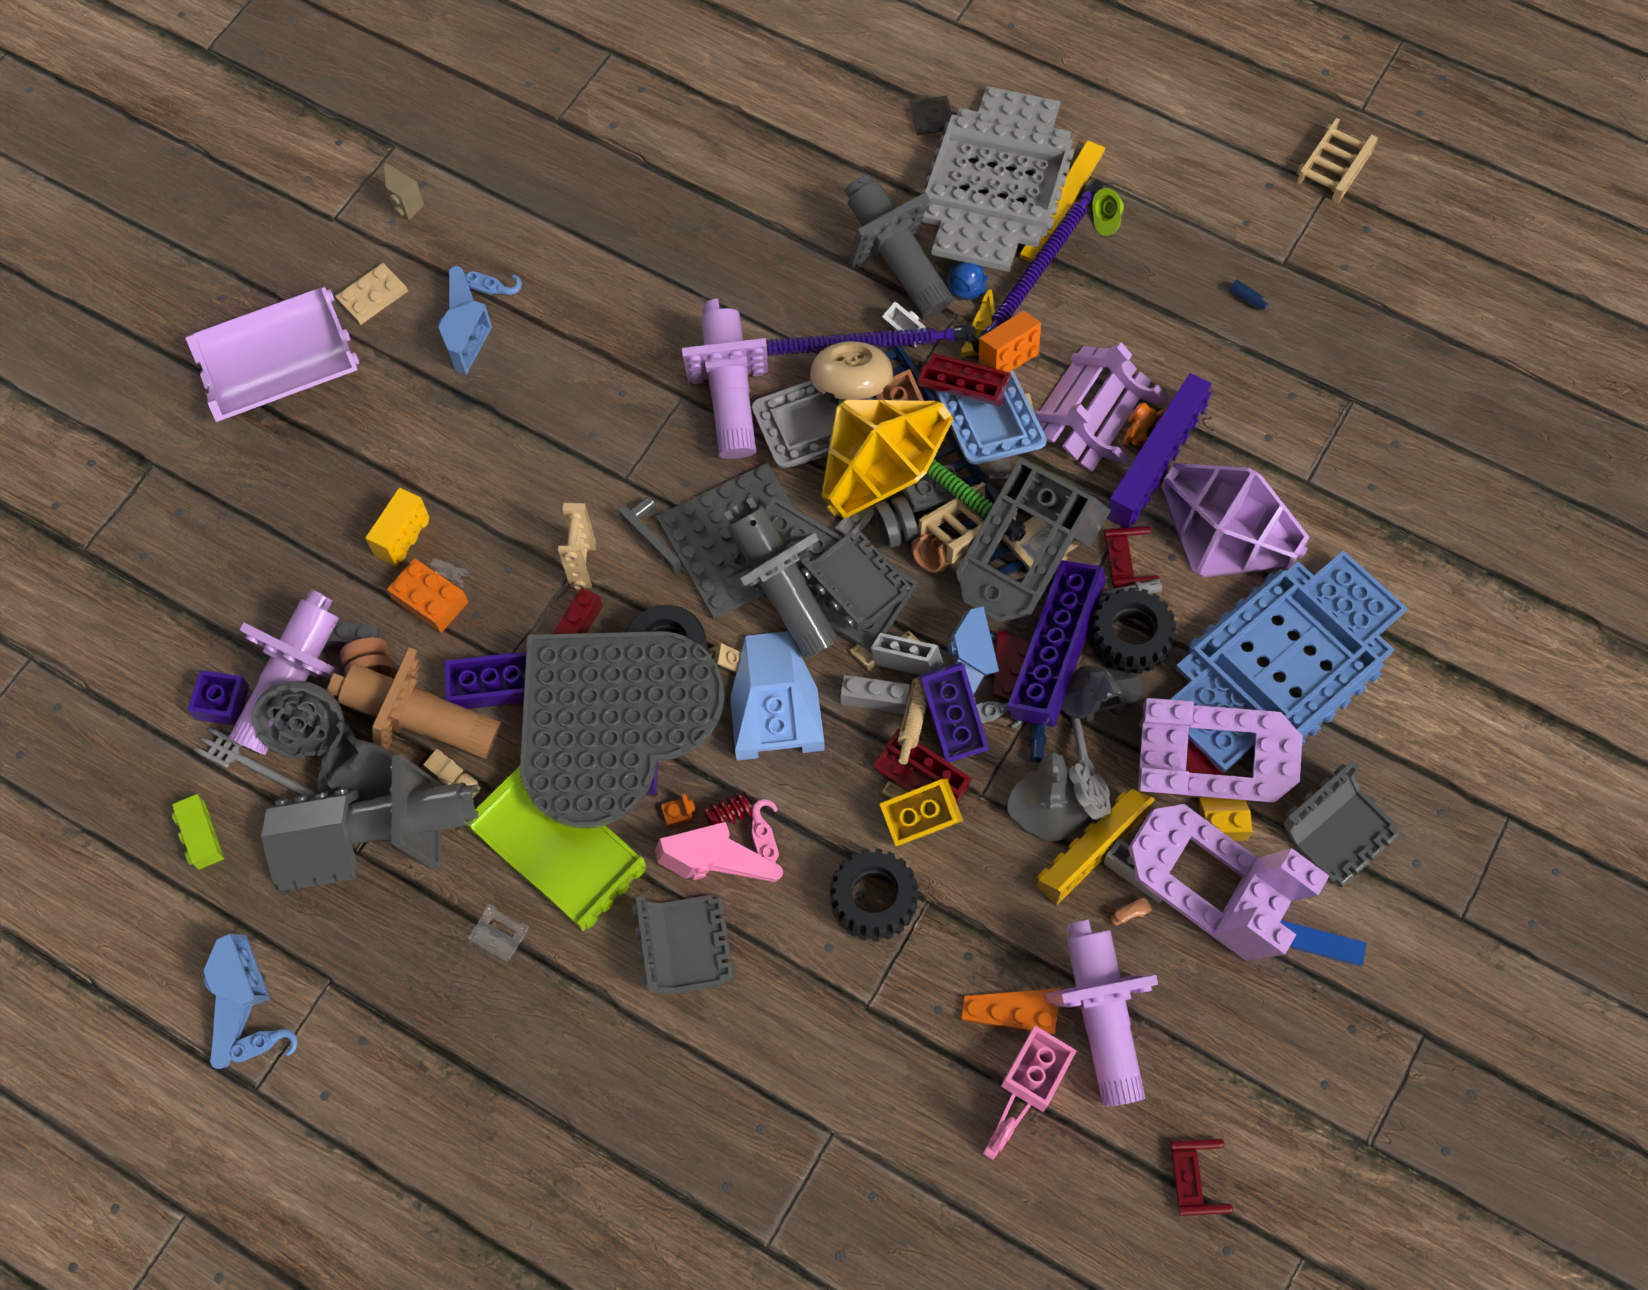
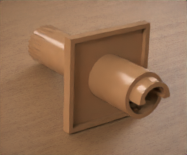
[327,647,501,759]

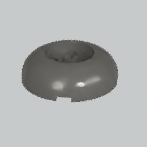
[252,680,344,759]

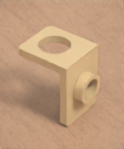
[708,643,742,673]

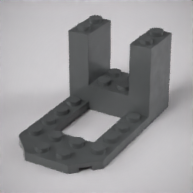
[956,458,1111,623]

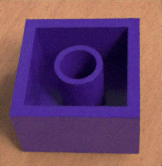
[188,670,250,726]

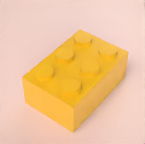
[365,487,429,567]
[880,779,963,846]

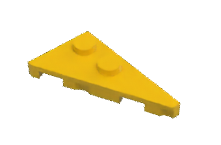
[961,289,995,356]

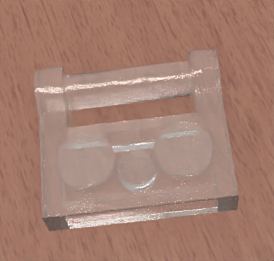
[468,904,529,963]

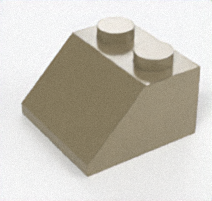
[384,163,424,220]

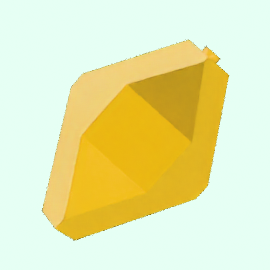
[821,399,954,519]

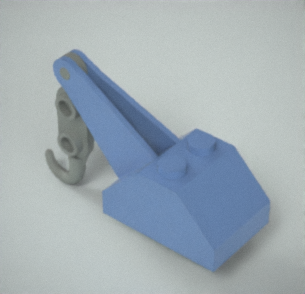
[947,606,1022,728]

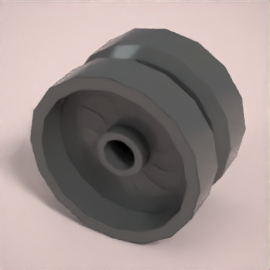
[873,495,918,549]

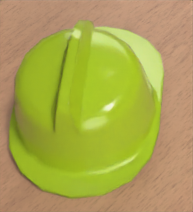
[1093,188,1124,236]

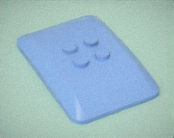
[935,370,1046,464]

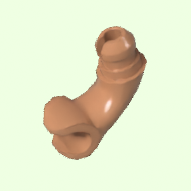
[1110,898,1152,926]

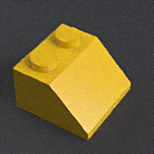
[1198,797,1253,841]

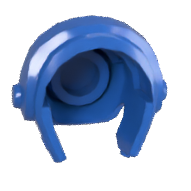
[947,261,988,300]

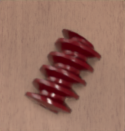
[702,790,752,826]

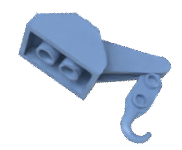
[438,266,522,375]
[203,934,298,1069]

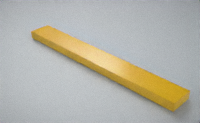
[1020,140,1105,263]

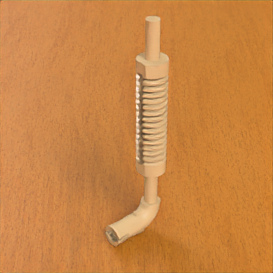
[898,631,927,764]

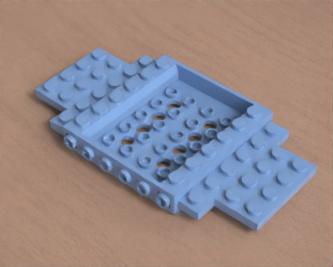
[1170,550,1408,773]

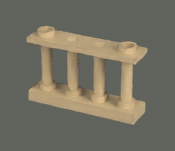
[1297,118,1378,204]
[918,482,1017,564]
[558,503,596,590]

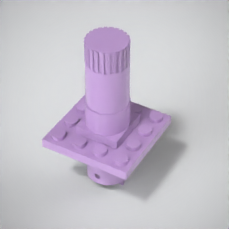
[682,299,768,459]
[229,589,345,755]
[1044,920,1158,1107]

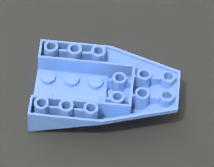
[730,631,825,760]

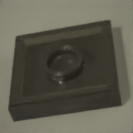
[910,95,952,135]

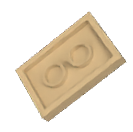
[335,263,408,325]

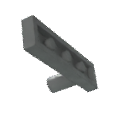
[619,496,682,575]

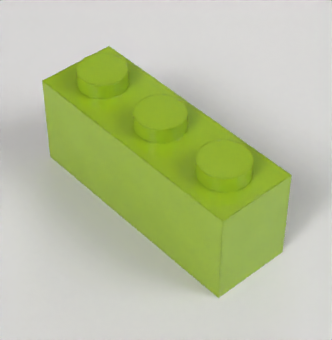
[172,794,225,870]

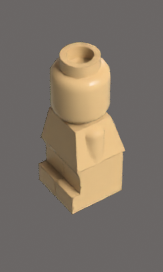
[423,749,481,798]

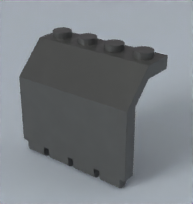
[800,531,911,631]
[1284,761,1400,887]
[261,788,359,891]
[633,895,734,994]

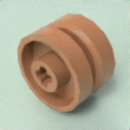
[340,637,394,678]

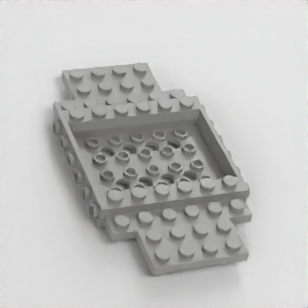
[921,86,1074,272]

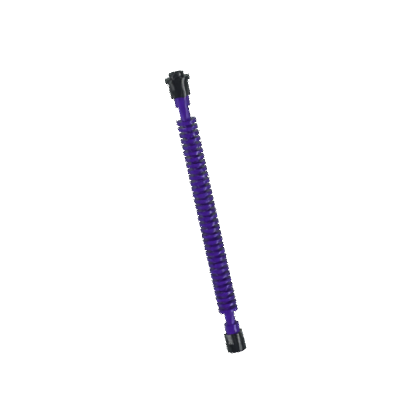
[971,179,1104,354]
[766,323,976,356]

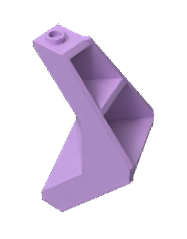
[1161,463,1309,578]

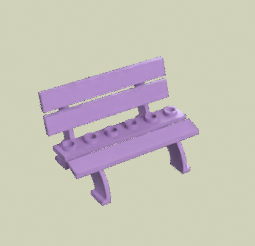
[1034,342,1169,472]

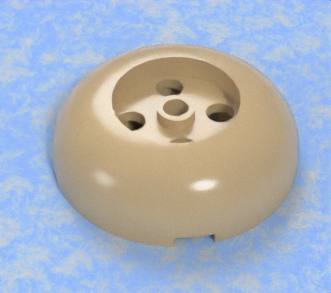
[810,341,893,400]

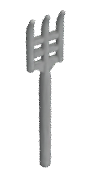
[194,728,315,798]

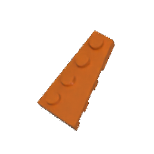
[961,988,1061,1036]

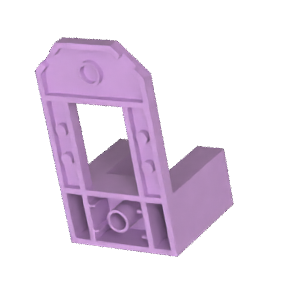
[1137,698,1303,802]
[1129,804,1329,961]

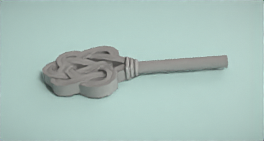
[1068,716,1111,820]

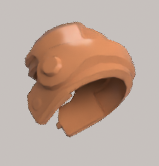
[911,531,951,573]

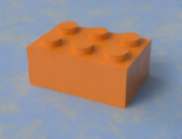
[978,310,1041,372]
[387,558,468,634]

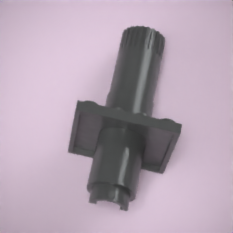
[845,174,954,319]
[722,496,838,658]
[346,754,478,869]

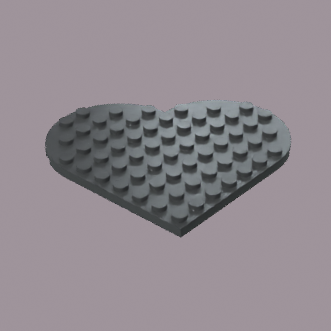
[521,632,724,828]

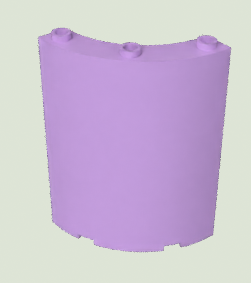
[185,286,360,422]

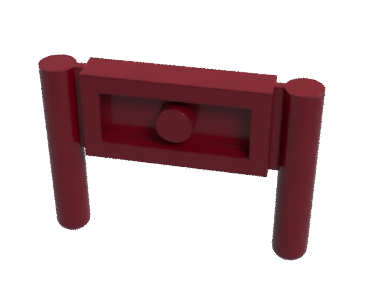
[1104,526,1160,588]
[1170,1138,1233,1216]

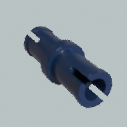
[1029,723,1047,763]

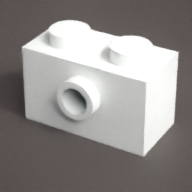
[882,302,926,348]

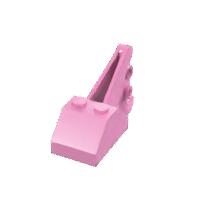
[654,799,783,882]
[983,1026,1077,1160]

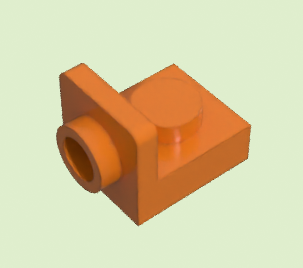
[661,793,696,828]

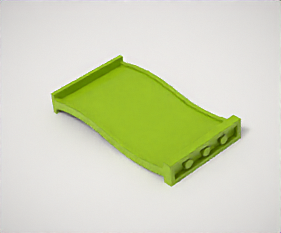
[467,765,646,932]

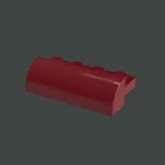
[918,353,1011,407]
[873,728,972,803]

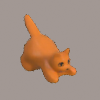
[1123,403,1167,446]

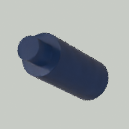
[1229,279,1268,310]

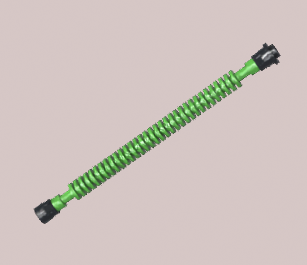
[824,392,1026,543]

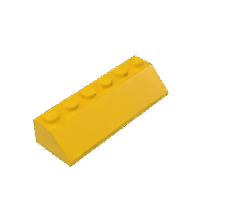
[1037,789,1155,906]

